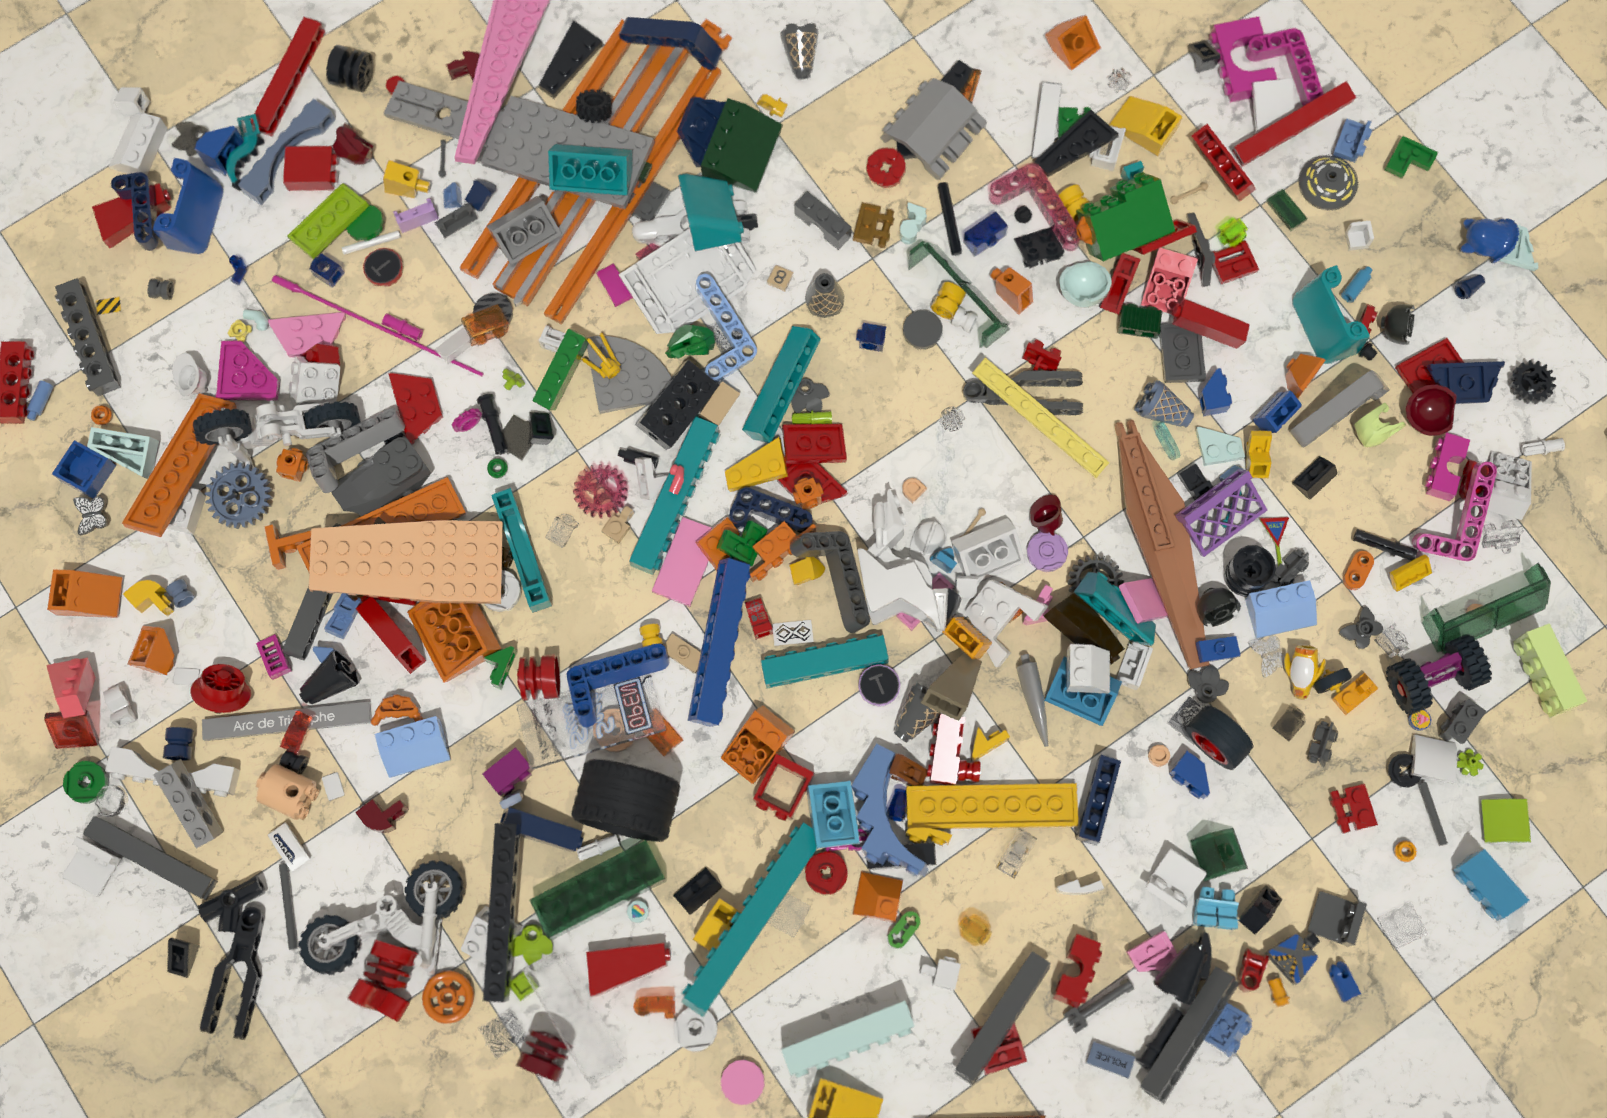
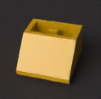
[693,898,741,951]

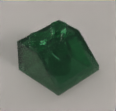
[1190,828,1248,881]

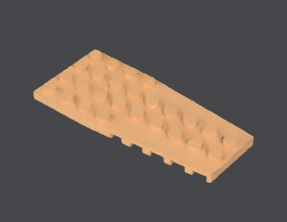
[309,520,503,604]

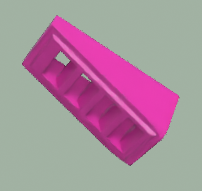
[256,634,292,680]

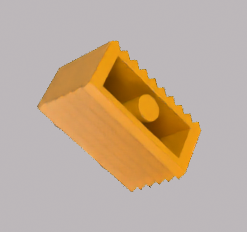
[942,617,992,659]

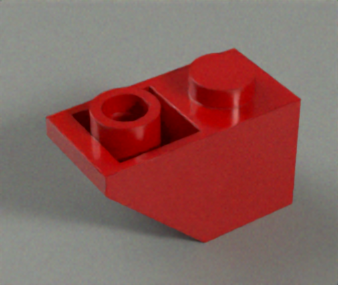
[300,344,340,366]

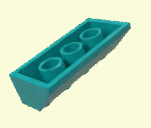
[548,144,632,196]
[1074,572,1156,646]

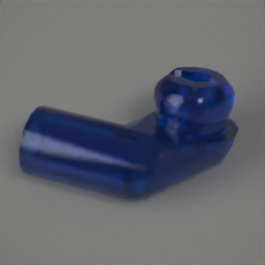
[229,255,247,285]

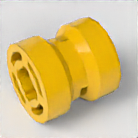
[639,624,663,647]

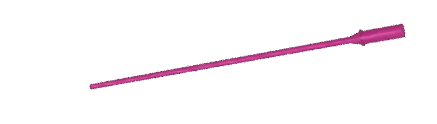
[272,275,484,377]

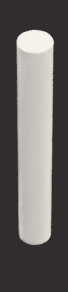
[341,230,401,255]

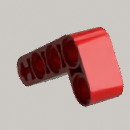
[347,978,410,1022]

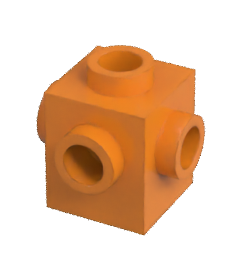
[276,448,308,482]
[792,478,823,510]

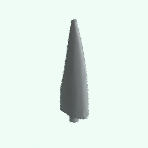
[1016,654,1048,747]

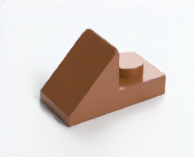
[889,754,927,786]

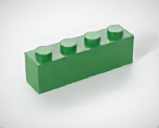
[532,329,589,411]

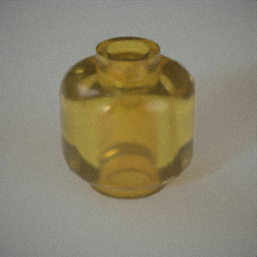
[959,914,992,947]

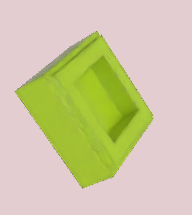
[510,970,538,1001]

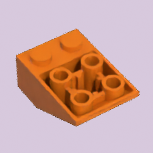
[47,569,123,618]
[721,706,795,784]

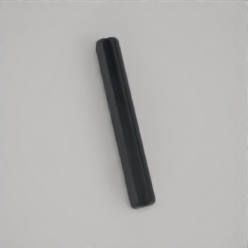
[938,182,962,256]

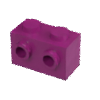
[482,747,534,796]

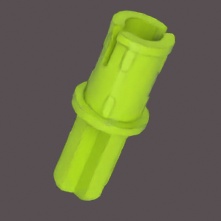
[792,410,832,424]

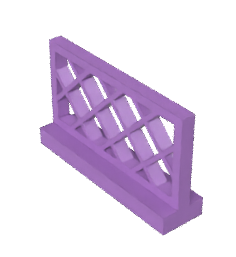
[1175,469,1267,557]

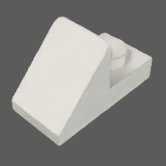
[635,457,668,500]

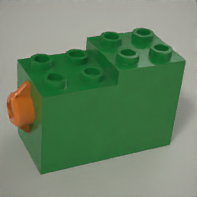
[1076,172,1175,261]

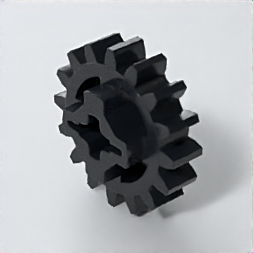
[1510,360,1556,404]

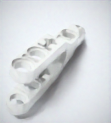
[632,201,750,244]

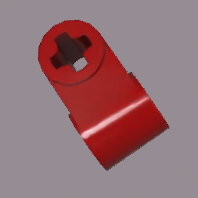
[1459,459,1489,500]
[1237,948,1269,993]

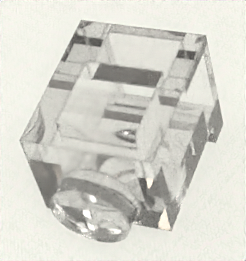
[1374,623,1409,659]

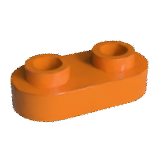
[1343,551,1374,590]

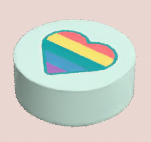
[627,901,649,923]

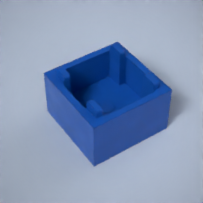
[52,440,116,499]

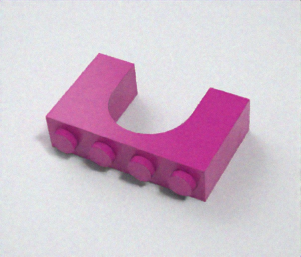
[1209,16,1278,102]

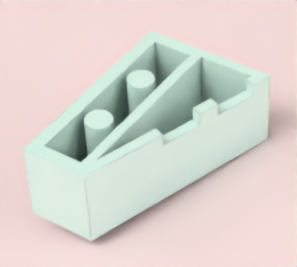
[87,427,159,479]

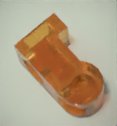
[633,996,675,1019]

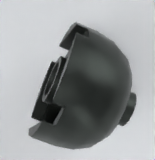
[1381,304,1415,345]
[1197,588,1241,627]

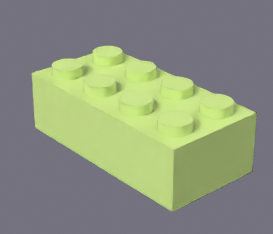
[1513,623,1587,718]

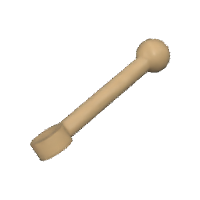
[1170,183,1208,205]
[959,508,986,538]

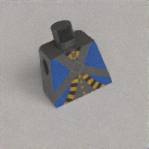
[1264,932,1320,985]

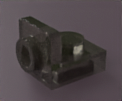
[1272,706,1306,742]

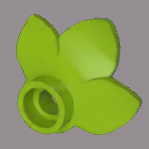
[512,924,553,968]

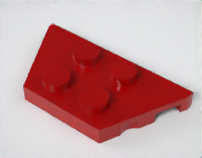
[388,373,443,445]
[777,457,848,505]

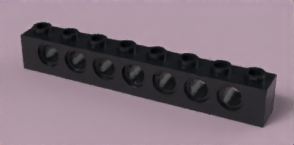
[483,823,521,1002]

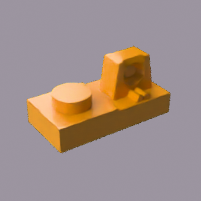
[1332,672,1379,715]

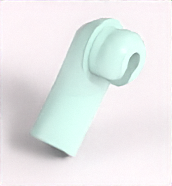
[243,309,268,331]

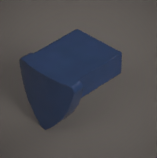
[464,179,496,212]

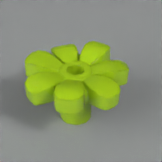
[502,368,525,390]
[1457,749,1484,777]

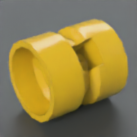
[1057,184,1089,222]
[931,282,966,320]

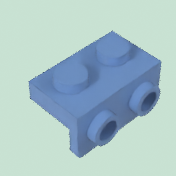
[1333,119,1373,163]

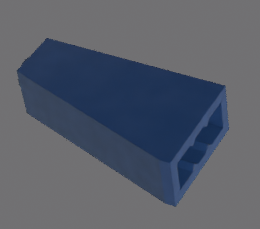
[500,807,584,852]

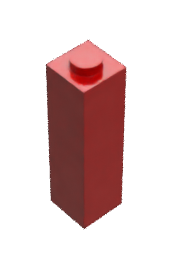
[1172,299,1250,349]

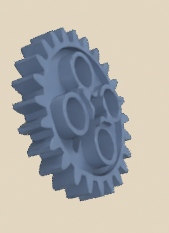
[205,462,273,529]

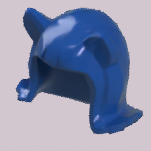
[1460,218,1519,263]

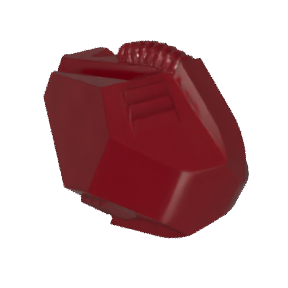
[332,122,374,165]

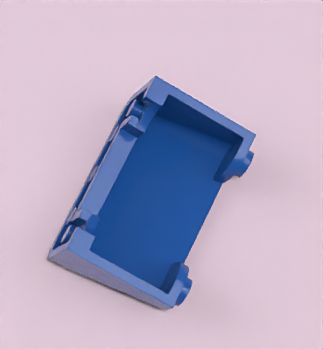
[153,158,224,254]

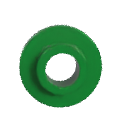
[487,458,508,478]

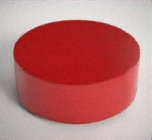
[386,76,404,95]

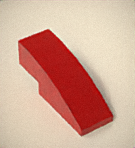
[1100,253,1141,315]

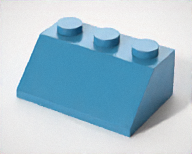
[1044,656,1122,726]
[1453,849,1530,921]

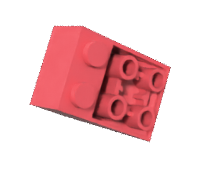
[1141,247,1198,314]

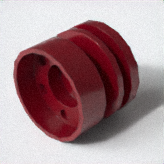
[516,1029,573,1082]

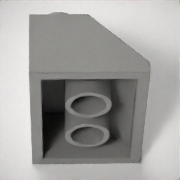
[486,196,562,265]

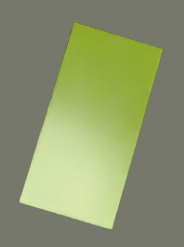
[287,183,369,259]

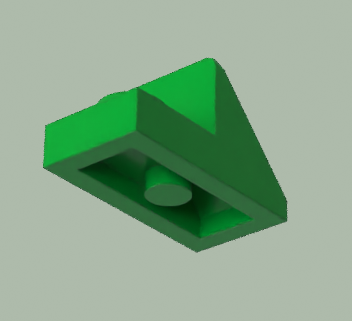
[484,646,517,690]

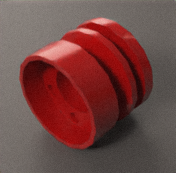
[517,654,560,701]
[362,939,418,989]

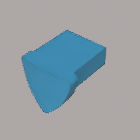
[930,548,957,574]

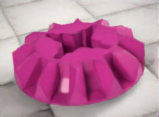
[452,408,482,432]

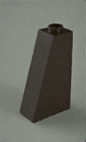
[1043,593,1125,665]

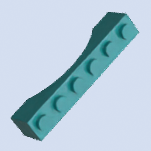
[491,488,552,613]

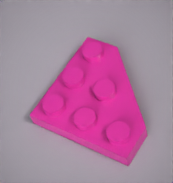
[216,341,280,401]

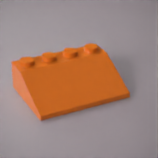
[407,602,501,683]

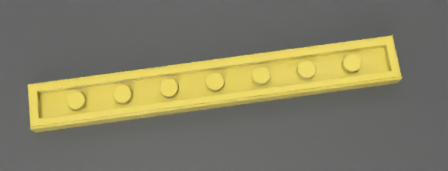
[972,357,1110,478]

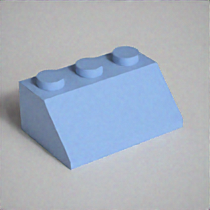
[1245,580,1317,639]
[375,716,451,778]

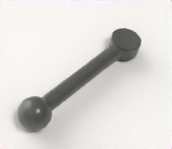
[438,140,446,178]

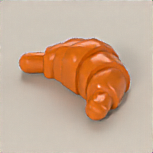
[371,694,423,726]

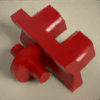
[1022,339,1062,371]

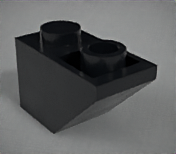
[1238,885,1283,935]

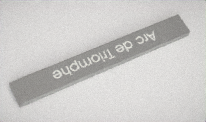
[202,701,371,741]

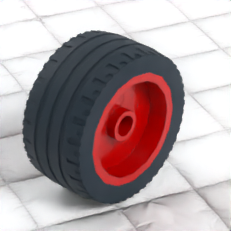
[1186,705,1254,770]

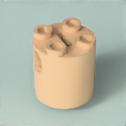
[256,764,320,820]

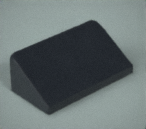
[1292,456,1337,500]
[673,867,722,915]

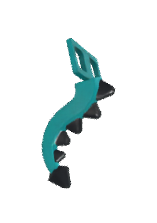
[226,114,265,191]

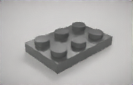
[1160,323,1206,383]

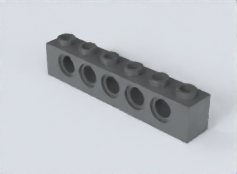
[55,278,121,397]

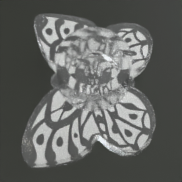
[1248,635,1285,678]

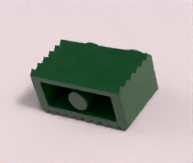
[1117,303,1162,339]

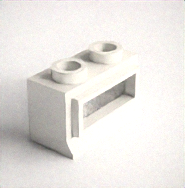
[1089,126,1126,171]

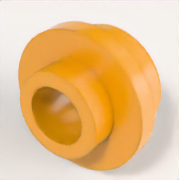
[1394,840,1417,862]

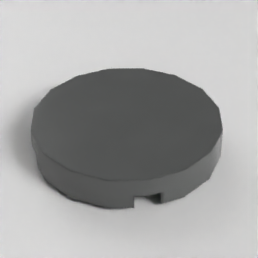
[903,310,943,350]

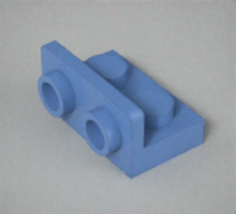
[1204,1003,1252,1058]

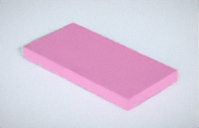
[652,517,712,607]

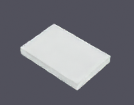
[1252,78,1297,138]

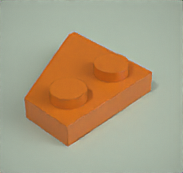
[695,517,740,571]

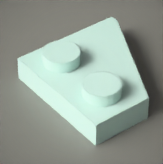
[1499,225,1538,271]
[1195,427,1245,466]

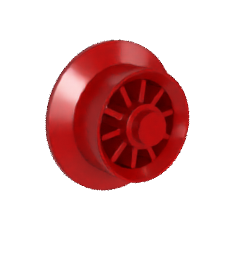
[190,664,251,714]

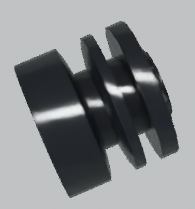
[326,45,373,93]
[1224,545,1276,597]

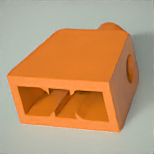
[990,268,1033,314]

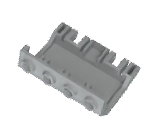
[880,78,987,180]

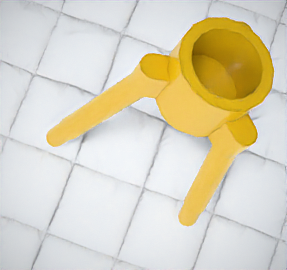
[582,333,621,379]

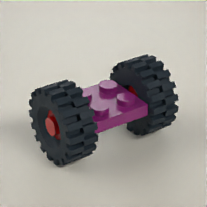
[1386,634,1492,715]

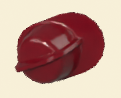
[1030,494,1063,536]

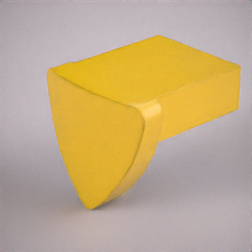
[789,557,825,585]

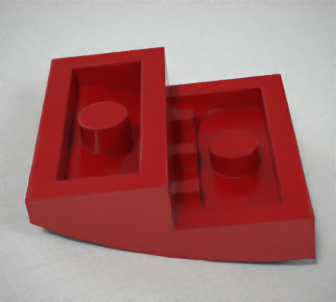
[971,1023,1027,1075]

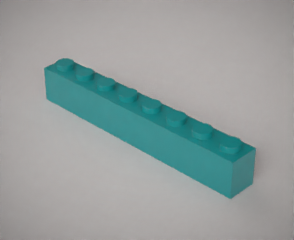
[629,417,720,575]

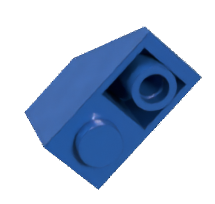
[1199,368,1232,416]
[1169,751,1210,799]

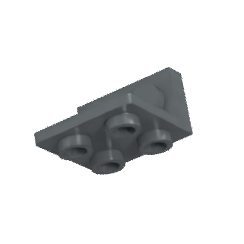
[1307,891,1367,947]

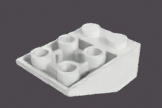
[1482,451,1532,520]

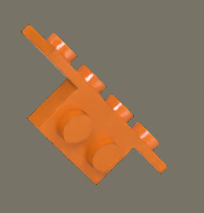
[750,521,816,582]

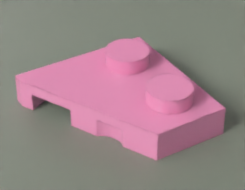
[1126,931,1177,972]

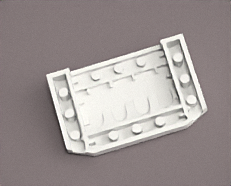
[618,228,756,334]

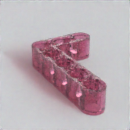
[989,163,1080,252]

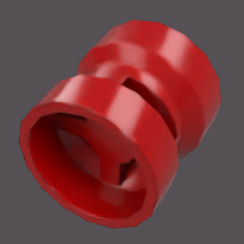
[957,760,981,782]

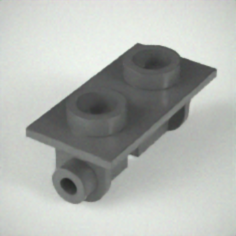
[434,203,478,238]
[1271,549,1309,587]
[1308,721,1338,768]

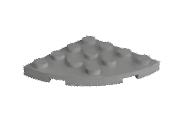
[587,336,671,414]

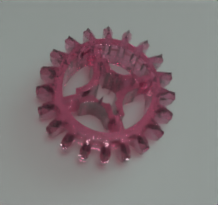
[573,464,628,519]

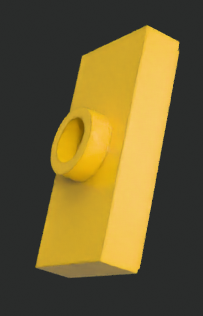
[1389,554,1432,592]

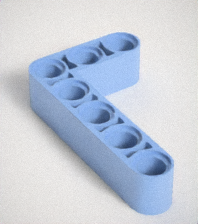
[695,274,757,383]

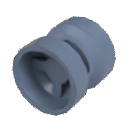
[166,579,194,608]

